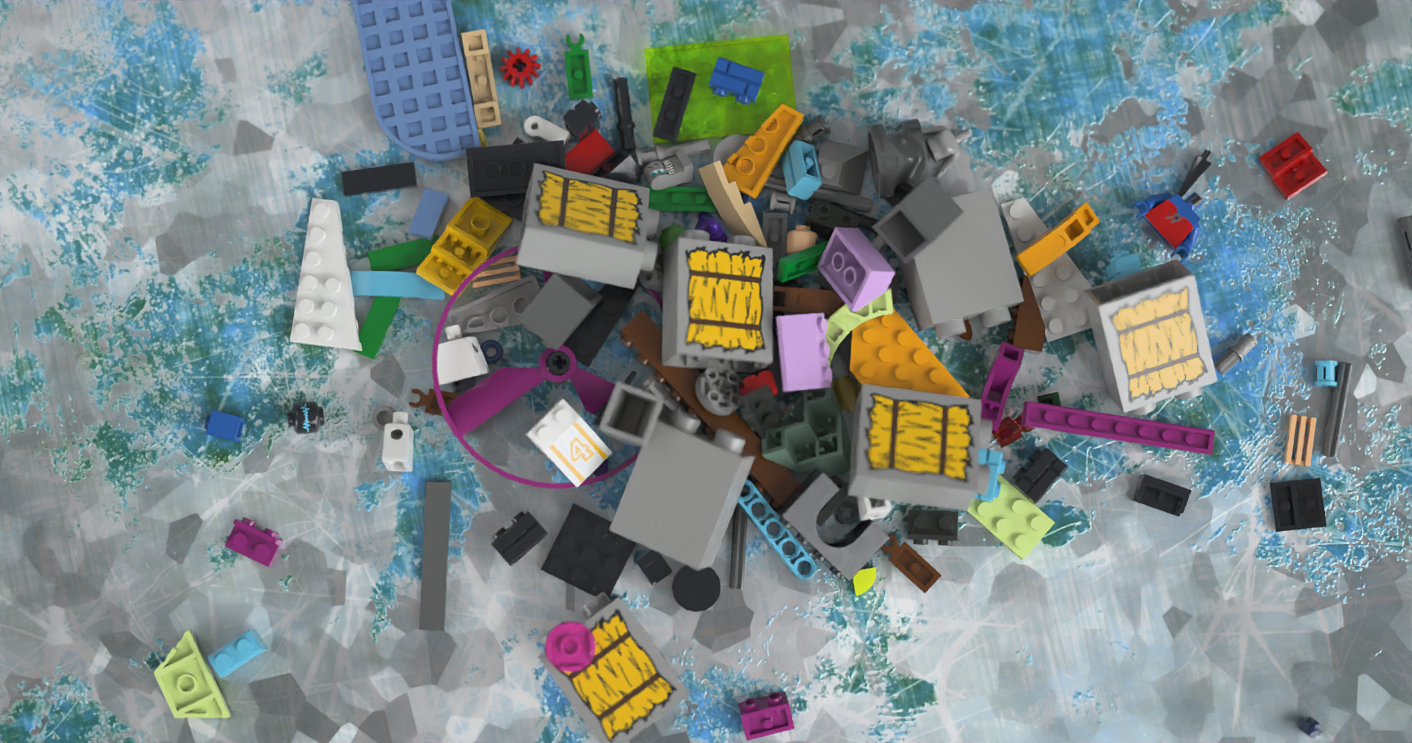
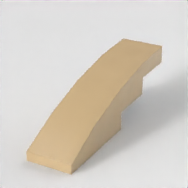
[698,161,768,248]

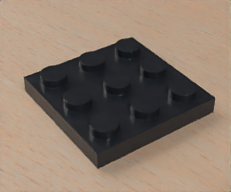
[540,503,637,598]

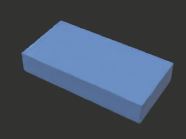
[408,188,449,241]

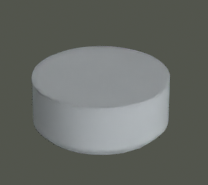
[372,406,396,431]

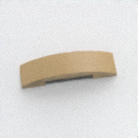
[461,29,502,129]

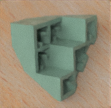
[762,382,851,476]

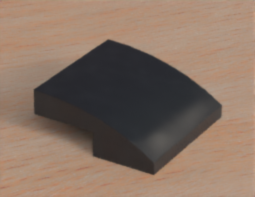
[1270,478,1327,532]

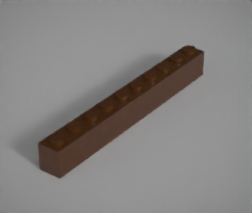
[618,310,800,513]

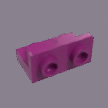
[225,517,283,567]
[738,692,795,741]

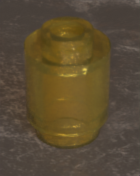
[832,375,860,413]

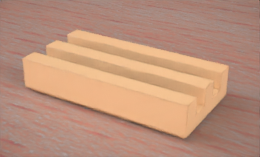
[472,256,521,289]
[1284,414,1316,467]

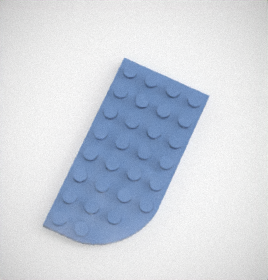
[352,0,481,161]

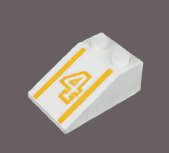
[525,399,612,487]

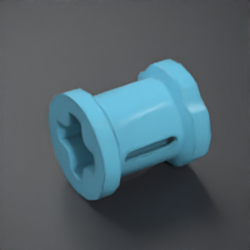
[1314,360,1337,387]

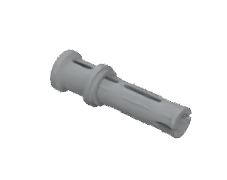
[635,137,710,170]

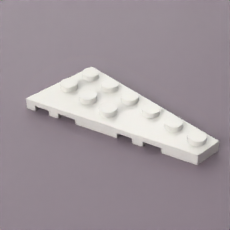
[1000,197,1092,343]
[290,198,362,351]

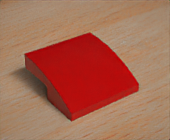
[565,129,615,175]
[1258,132,1327,201]

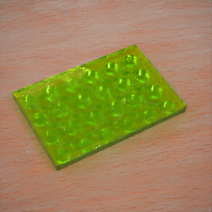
[644,34,799,145]

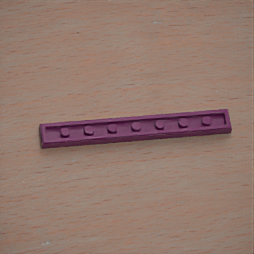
[1021,401,1215,455]

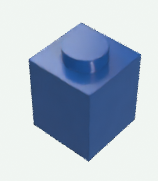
[204,410,246,443]

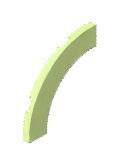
[826,288,894,367]

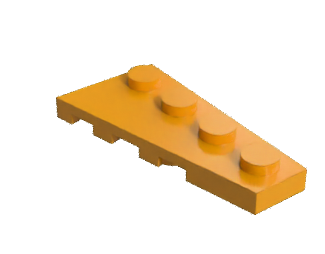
[723,103,804,200]

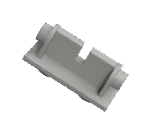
[637,374,686,419]

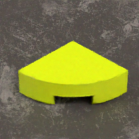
[852,567,876,596]

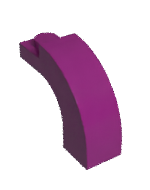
[979,342,1025,432]

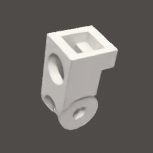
[524,116,571,148]

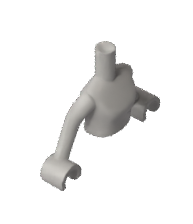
[898,121,972,184]

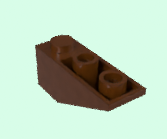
[1007,275,1046,354]
[773,286,845,315]

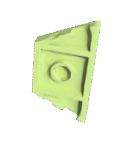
[154,630,231,718]

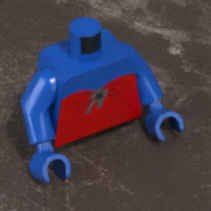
[1130,192,1204,264]

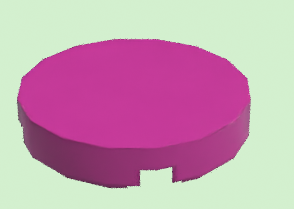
[545,621,596,672]

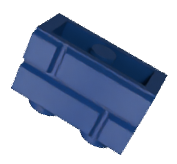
[709,57,765,105]

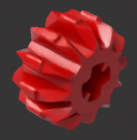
[500,47,541,89]

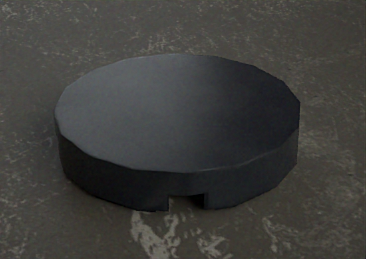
[672,565,721,612]

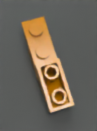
[1015,202,1100,277]

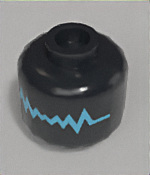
[287,401,324,434]

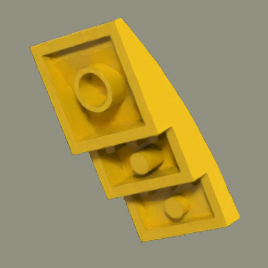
[416,197,513,299]

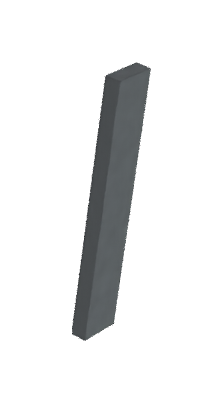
[419,482,452,631]

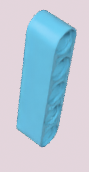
[737,479,816,579]

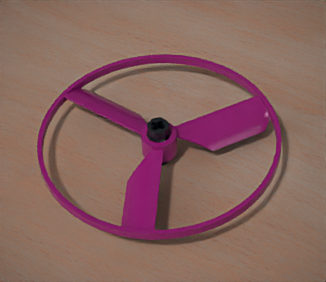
[432,246,663,489]

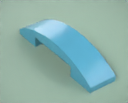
[350,271,445,300]

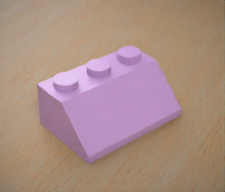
[817,227,895,312]
[776,313,832,392]

